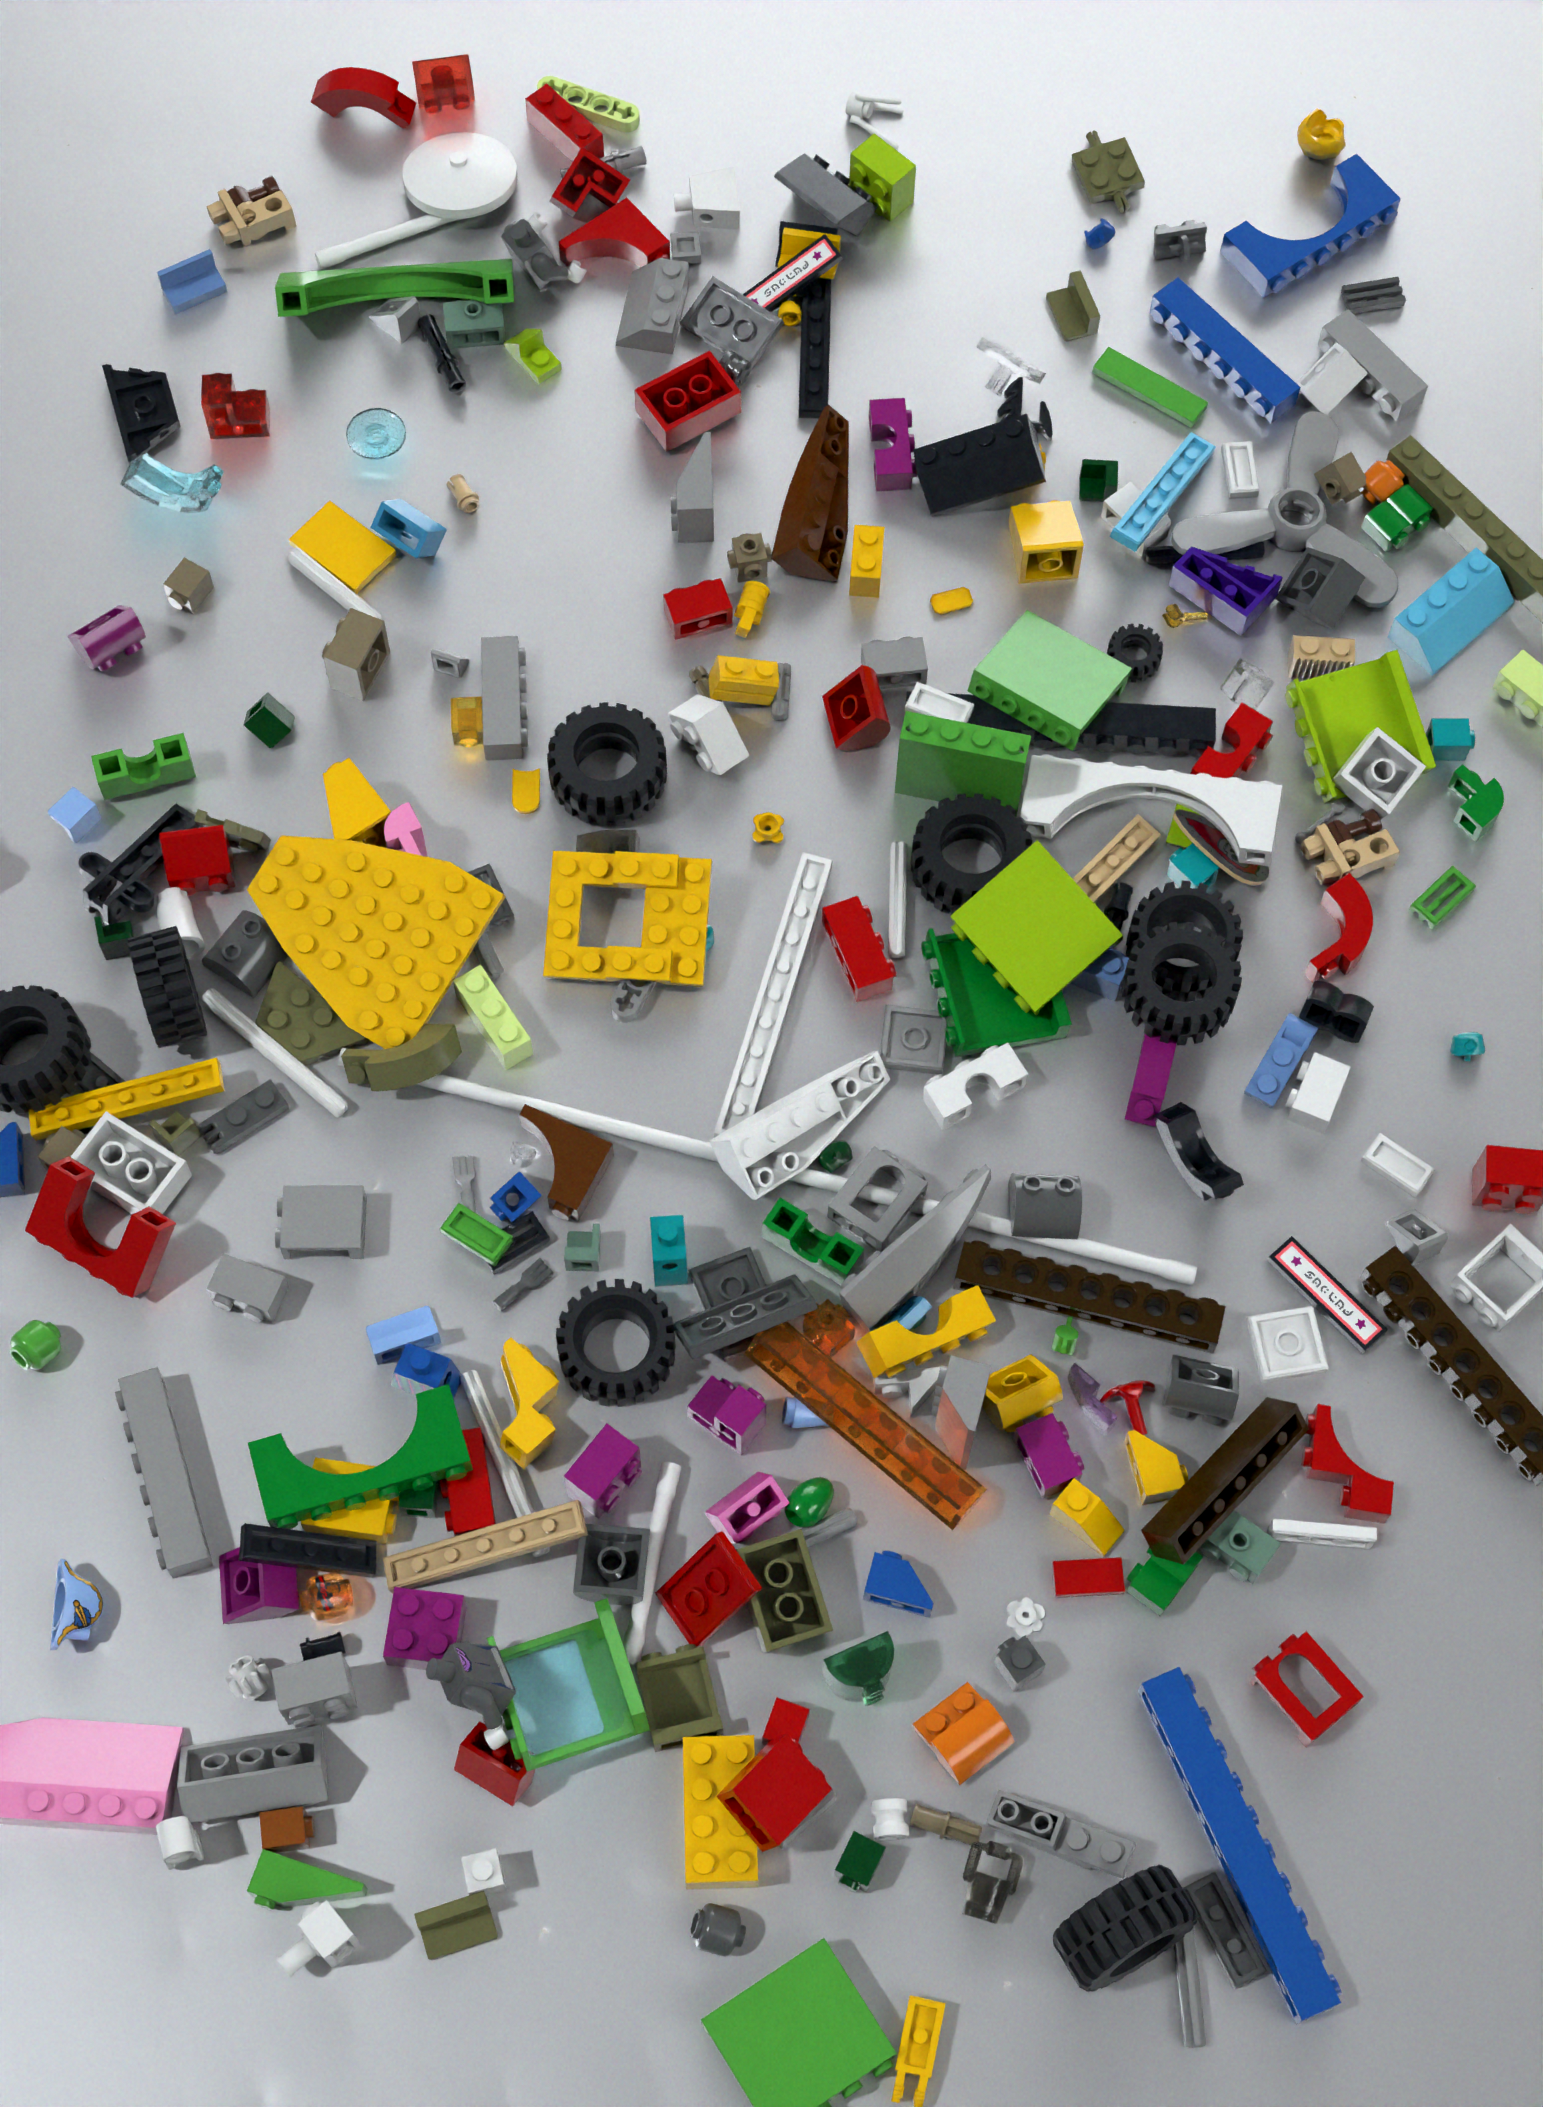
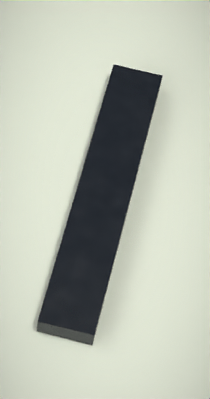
[798,277,831,418]

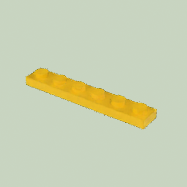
[28,1057,225,1141]

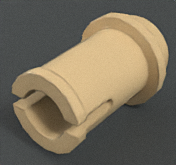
[447,474,479,513]

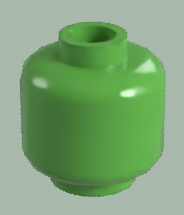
[9,1320,61,1370]

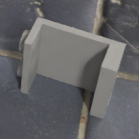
[275,1185,367,1259]

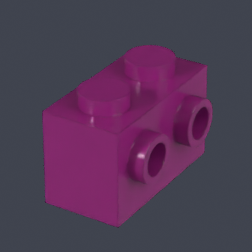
[1013,1413,1084,1499]

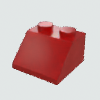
[159,825,236,896]

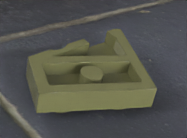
[194,809,271,853]

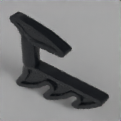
[997,377,1053,441]

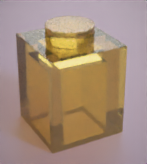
[451,696,483,747]

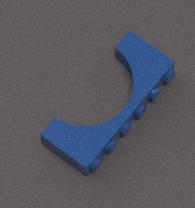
[1220,153,1401,298]

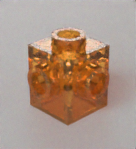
[802,1299,855,1359]

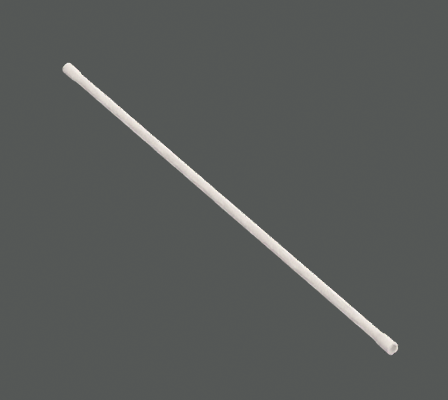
[338,1048,1197,1286]

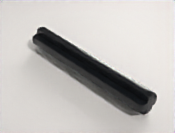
[1145,541,1265,565]

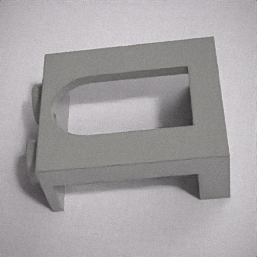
[827,1146,928,1252]

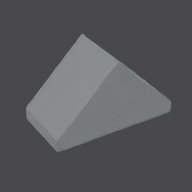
[369,296,421,344]
[1386,1209,1448,1266]

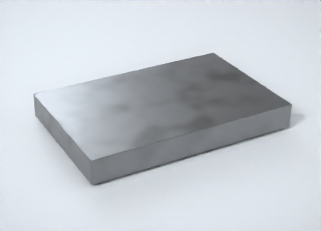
[679,276,784,370]

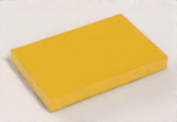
[288,500,397,594]

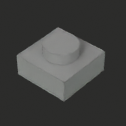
[670,232,701,263]

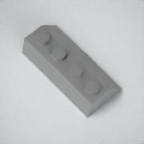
[930,1355,991,1470]
[177,1724,328,1823]

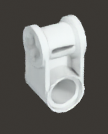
[156,1816,205,1870]

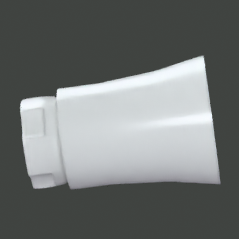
[156,887,205,959]

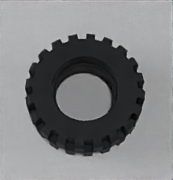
[547,702,667,826]
[910,793,1032,915]
[0,985,91,1114]
[1053,1865,1197,1992]

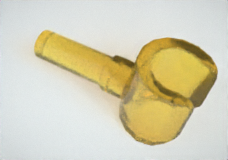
[1162,604,1208,628]

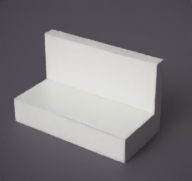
[1296,342,1368,414]

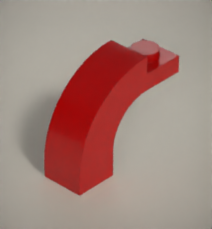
[311,67,416,129]
[1305,873,1373,983]

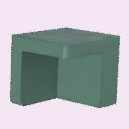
[564,1224,601,1272]

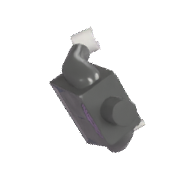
[501,212,587,289]
[426,1641,516,1750]

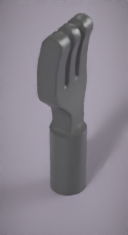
[493,1258,554,1311]

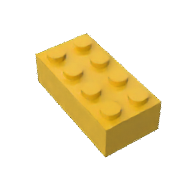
[683,1735,758,1890]

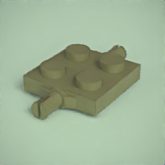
[1072,130,1145,213]

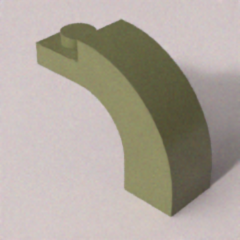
[341,1024,462,1091]

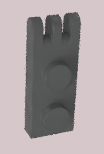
[197,1079,289,1154]

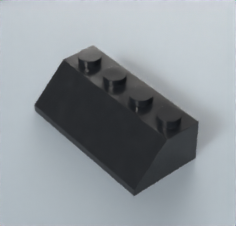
[913,414,1046,517]

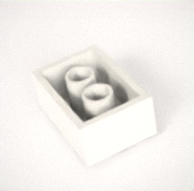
[71,1112,192,1214]

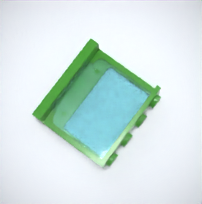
[487,1598,650,1772]

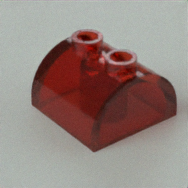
[412,54,475,114]

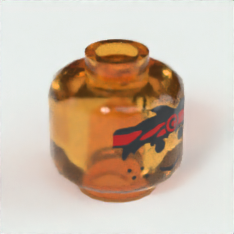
[300,1572,353,1621]

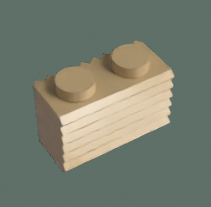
[1288,635,1355,679]

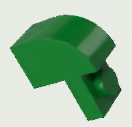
[1448,764,1504,842]

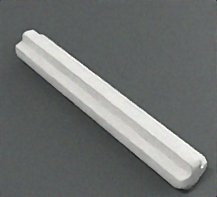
[288,548,382,620]
[888,841,908,958]

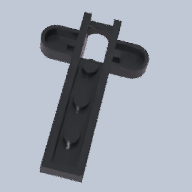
[78,803,200,925]

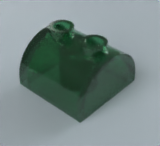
[822,1631,894,1706]

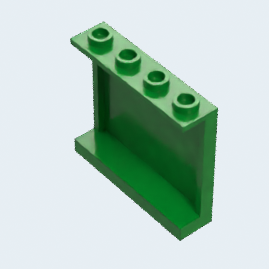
[921,928,1072,1057]

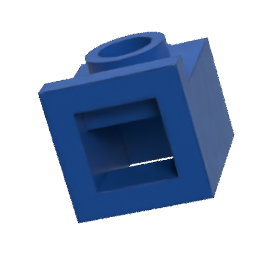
[489,1171,542,1223]

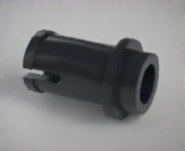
[300,1632,346,1661]

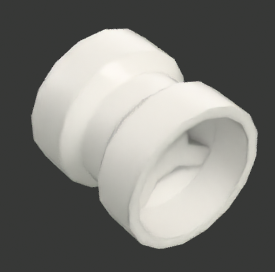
[871,1798,909,1841]

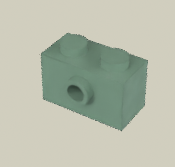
[443,300,506,349]
[1200,1510,1281,1584]

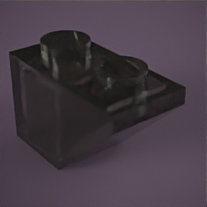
[576,829,640,854]

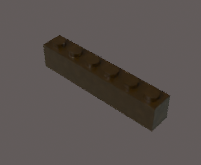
[1141,1397,1309,1565]

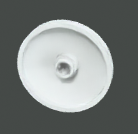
[402,132,517,219]

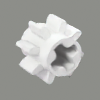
[225,1655,272,1700]

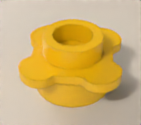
[752,812,784,843]

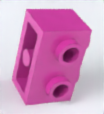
[704,1472,790,1544]

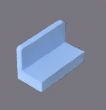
[366,1306,441,1365]

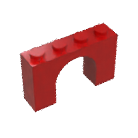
[25,1156,176,1298]

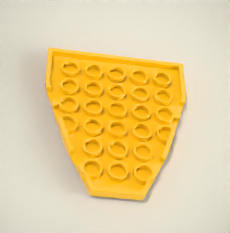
[247,835,506,1049]

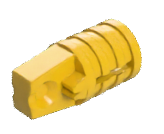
[734,581,770,638]

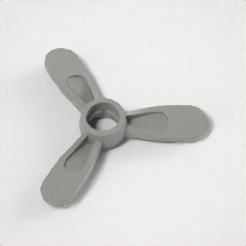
[1171,411,1398,608]

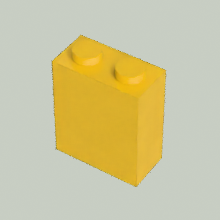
[301,1457,400,1545]

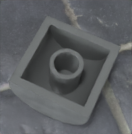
[202,910,288,998]
[1008,1173,1082,1240]
[1163,1355,1239,1425]
[573,1524,650,1605]

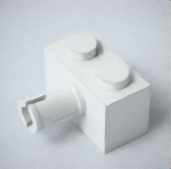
[277,1900,362,1977]

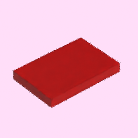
[655,1531,762,1648]

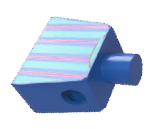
[391,1343,462,1400]

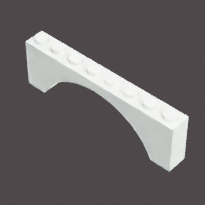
[1020,754,1282,867]

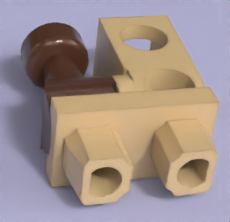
[207,176,297,247]
[1301,809,1400,885]

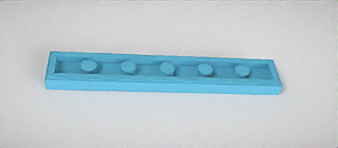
[1110,432,1216,552]

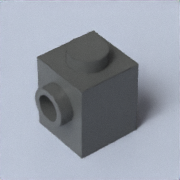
[994,1635,1046,1692]

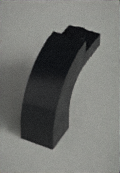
[1153,1102,1244,1201]

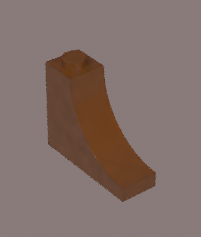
[519,1104,614,1222]

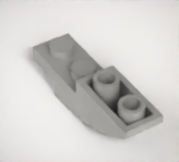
[986,1790,1136,1879]

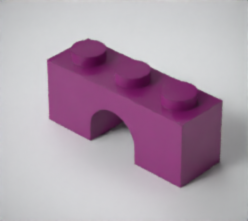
[868,398,917,491]

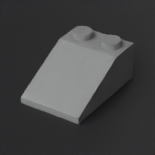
[670,432,714,543]

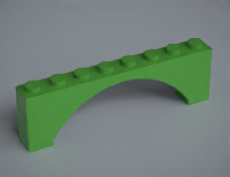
[275,259,515,317]

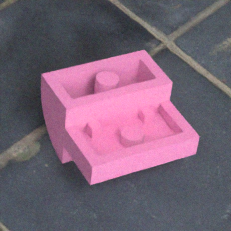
[384,802,427,857]

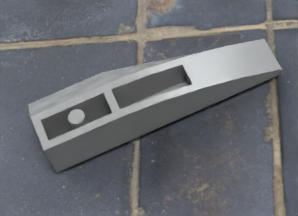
[839,1165,991,1333]

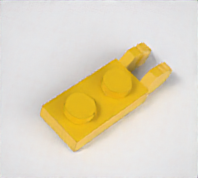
[891,1995,946,2107]

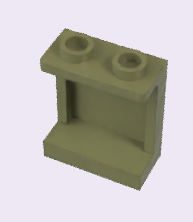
[635,1644,724,1752]

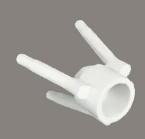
[845,92,904,149]

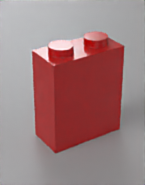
[716,1733,832,1852]

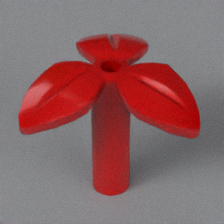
[1099,1380,1155,1435]

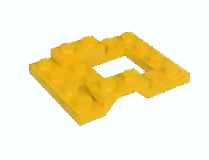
[543,851,712,987]

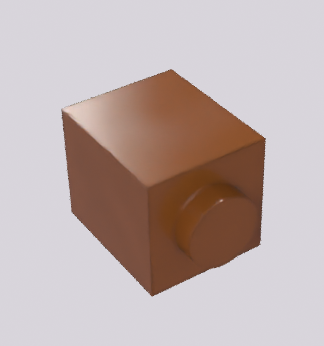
[259,1806,315,1853]

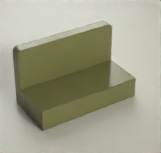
[1046,270,1100,342]
[414,1891,498,1960]

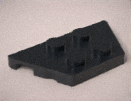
[102,364,181,463]

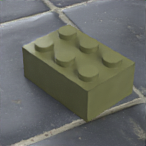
[736,1529,833,1652]

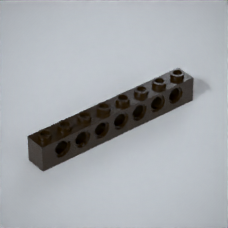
[953,1240,1226,1354]
[1359,1245,1543,1486]

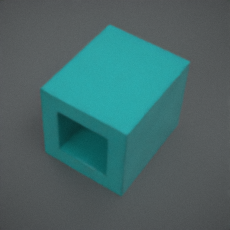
[1426,718,1475,761]
[1166,843,1219,889]

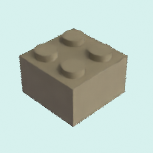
[322,608,391,701]

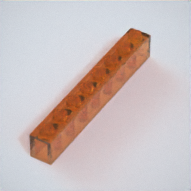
[744,1321,987,1531]

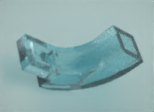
[120,453,224,513]

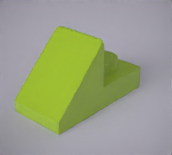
[503,328,562,385]

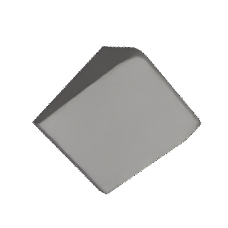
[431,649,469,678]

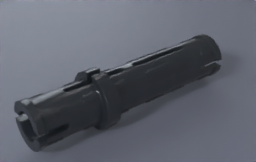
[418,314,466,393]

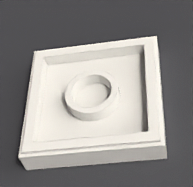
[1246,1306,1329,1383]

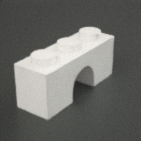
[922,1043,1028,1130]

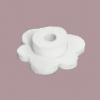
[1006,1597,1045,1637]

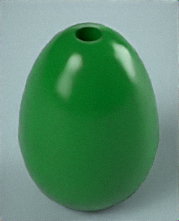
[784,1477,834,1528]

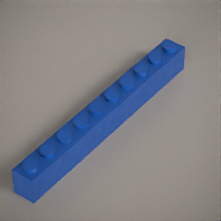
[1137,1667,1342,2025]

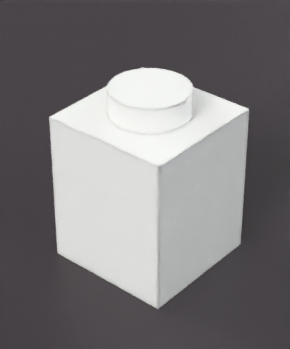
[461,1848,507,1896]

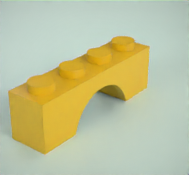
[856,1285,996,1379]

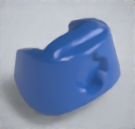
[1084,218,1115,249]

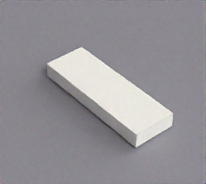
[1268,1519,1377,1549]

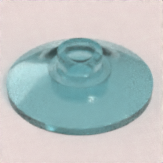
[346,408,406,460]

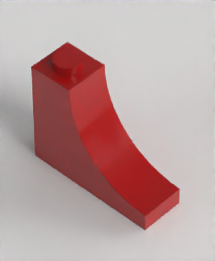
[558,197,670,268]

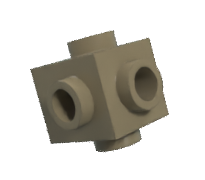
[727,533,772,583]

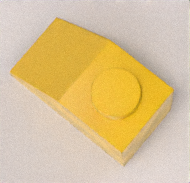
[1124,1430,1189,1505]
[1049,1478,1125,1557]

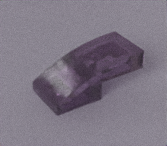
[1067,1363,1118,1436]

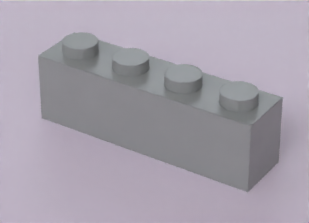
[1318,309,1428,421]
[481,636,528,760]

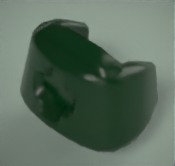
[819,1140,853,1173]

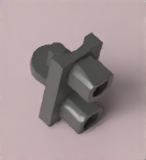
[1153,220,1207,261]

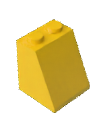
[1008,500,1084,584]
[323,758,391,848]

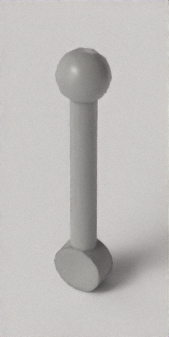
[1295,801,1344,844]

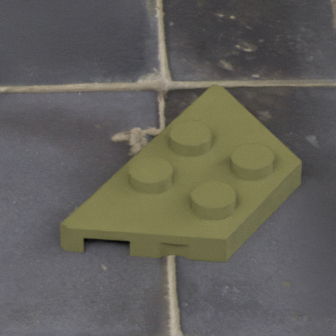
[255,961,369,1066]

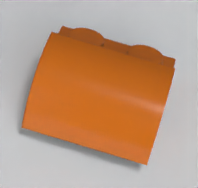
[913,1682,1015,1785]

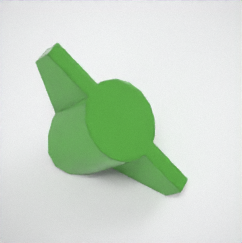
[1051,1316,1079,1355]

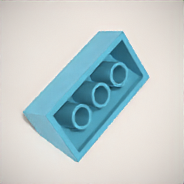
[1387,548,1515,676]

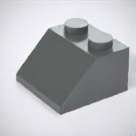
[1275,547,1365,629]

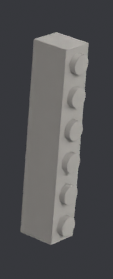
[115,1367,213,1578]

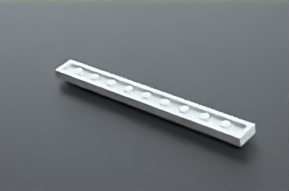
[714,852,833,1138]

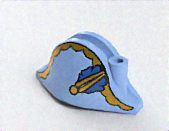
[50,1559,103,1650]

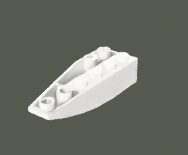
[709,1051,890,1200]

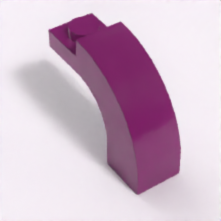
[1125,1032,1177,1127]

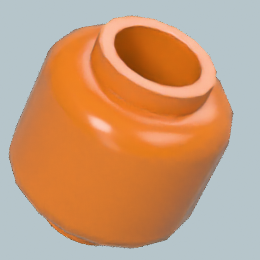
[1360,460,1405,505]

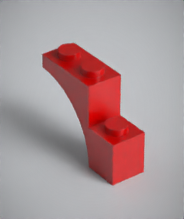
[1301,1404,1394,1524]

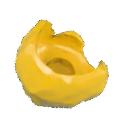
[1297,108,1346,161]

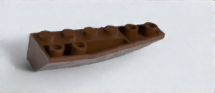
[771,405,849,582]

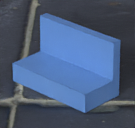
[157,249,228,314]

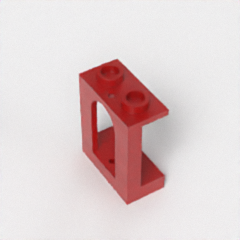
[1250,1631,1364,1748]

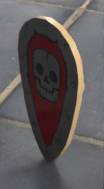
[1173,809,1269,885]

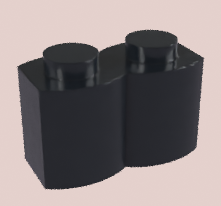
[1299,981,1374,1043]

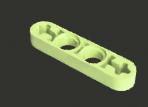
[537,76,640,132]

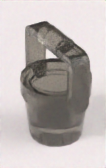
[962,1841,1024,1924]

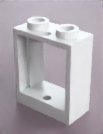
[1450,1224,1543,1332]

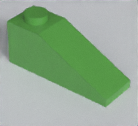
[247,1849,368,1910]

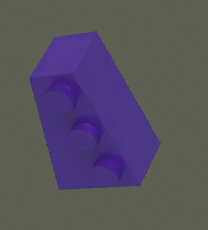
[1169,546,1283,636]

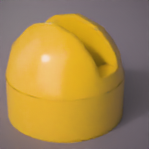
[778,300,801,327]

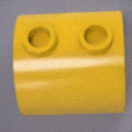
[982,1354,1063,1432]

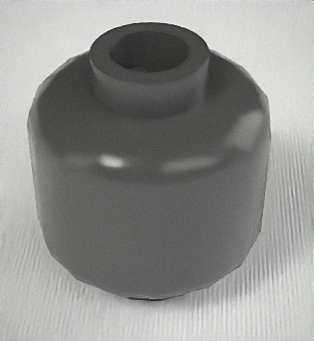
[690,1903,746,1957]

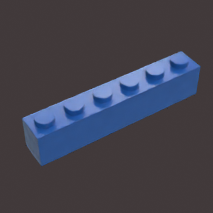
[1149,277,1301,423]

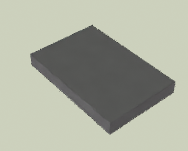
[688,1247,787,1362]

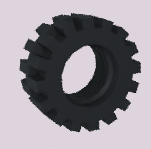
[1107,623,1163,683]

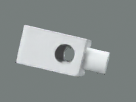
[673,167,740,229]

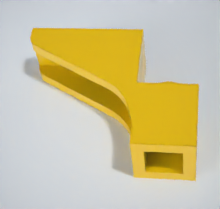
[499,1337,559,1469]

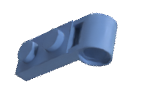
[1244,1013,1318,1109]

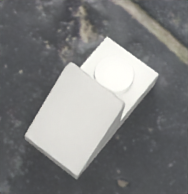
[873,1367,940,1417]

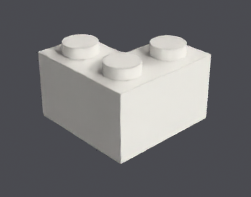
[668,694,750,775]

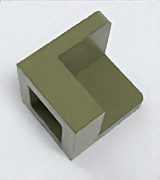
[148,1111,201,1156]

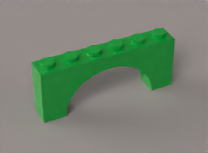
[248,1384,473,1529]

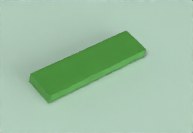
[1092,347,1208,428]

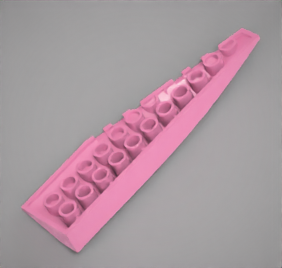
[0,1718,184,1835]

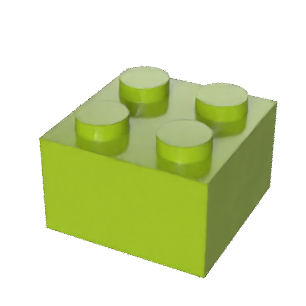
[849,133,916,222]

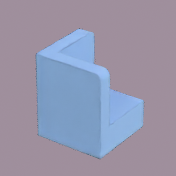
[48,787,102,843]

